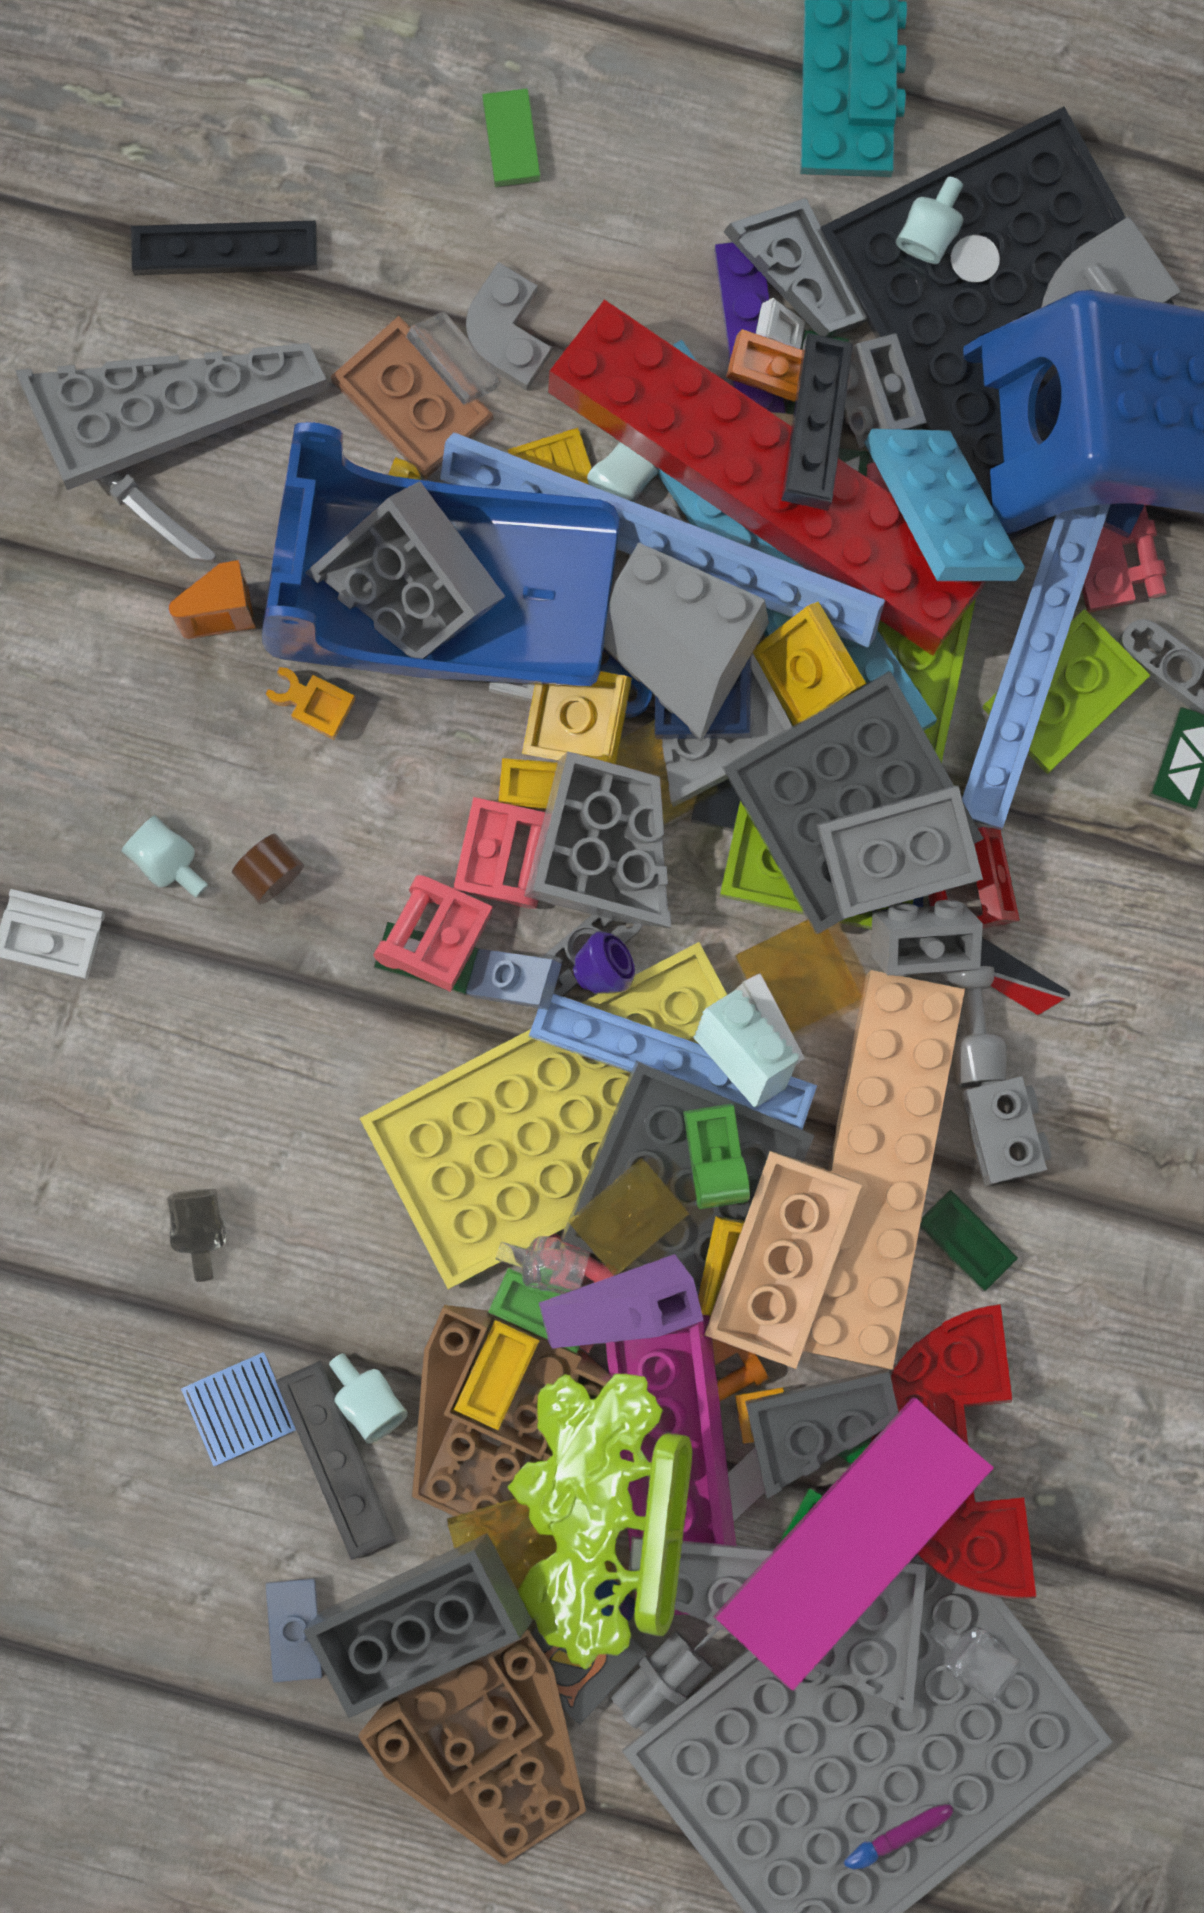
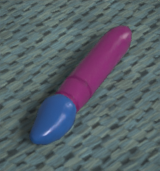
[844,1804,953,1870]

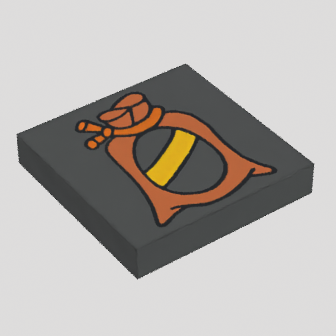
[531,1626,647,1725]

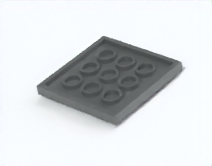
[722,671,983,934]
[561,1060,815,1295]

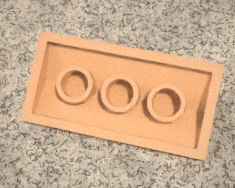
[704,1151,863,1369]

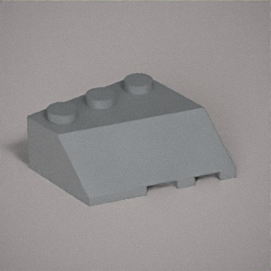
[305,481,505,659]
[603,543,769,741]
[524,751,671,929]

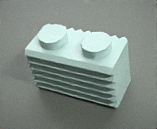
[693,990,799,1107]

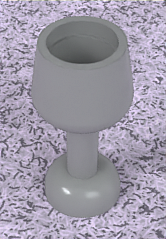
[947,966,1007,1087]

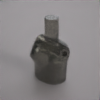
[167,1189,226,1282]

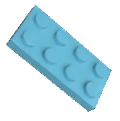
[864,429,1025,581]

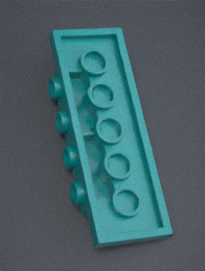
[800,0,907,177]

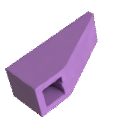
[538,1254,704,1348]

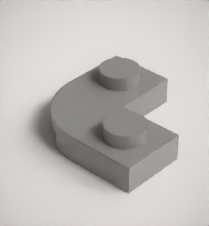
[466,262,552,391]

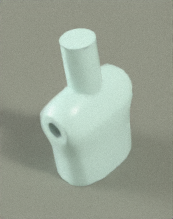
[896,177,963,264]
[587,442,659,502]
[122,815,208,898]
[329,1354,408,1444]

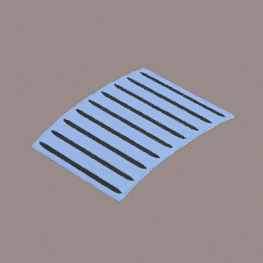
[181,1352,296,1466]

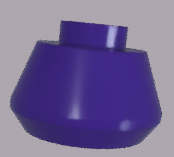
[573,931,635,994]

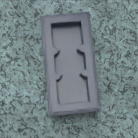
[466,949,562,1010]
[266,1578,323,1683]

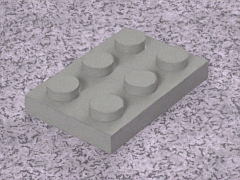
[816,785,983,918]

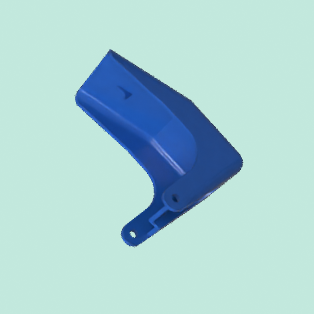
[963,289,1204,534]
[262,422,619,686]

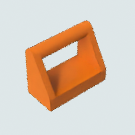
[169,560,255,639]

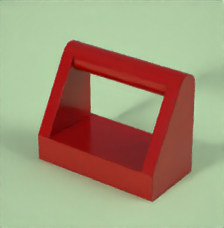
[928,827,1020,929]

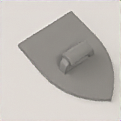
[1041,216,1181,308]

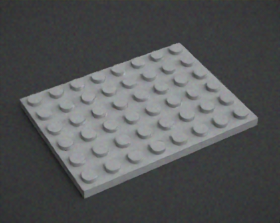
[622,1555,1113,1913]

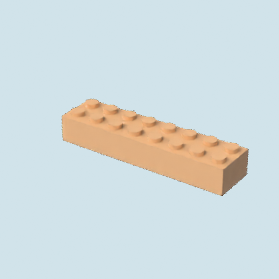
[803,970,965,1369]

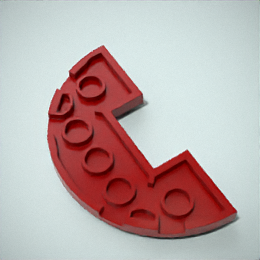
[871,1304,1037,1599]

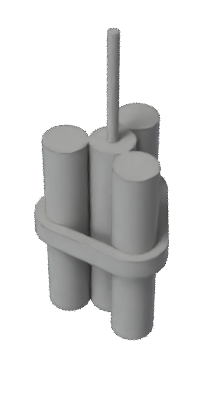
[611,1627,720,1733]

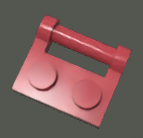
[453,797,545,909]
[373,875,493,992]

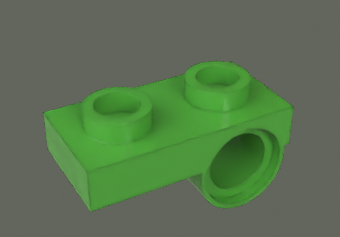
[683,1104,750,1209]

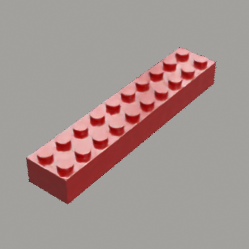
[548,299,987,657]

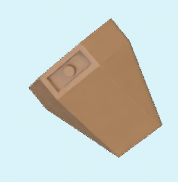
[412,1305,612,1537]
[358,1628,586,1865]

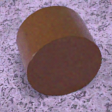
[232,833,304,904]

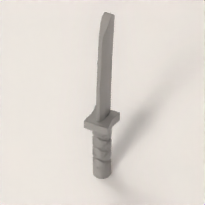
[100,471,216,562]

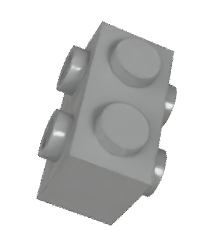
[845,334,926,448]
[871,900,983,976]
[961,1076,1051,1186]

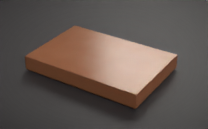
[330,316,493,480]

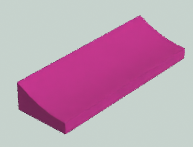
[605,1315,737,1615]
[713,1398,994,1691]

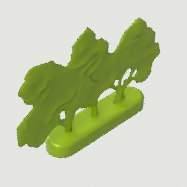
[507,1373,692,1670]

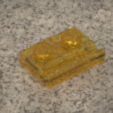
[568,1158,689,1276]

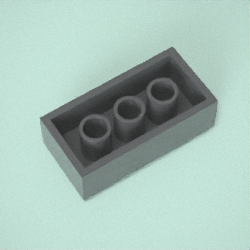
[303,1533,533,1718]

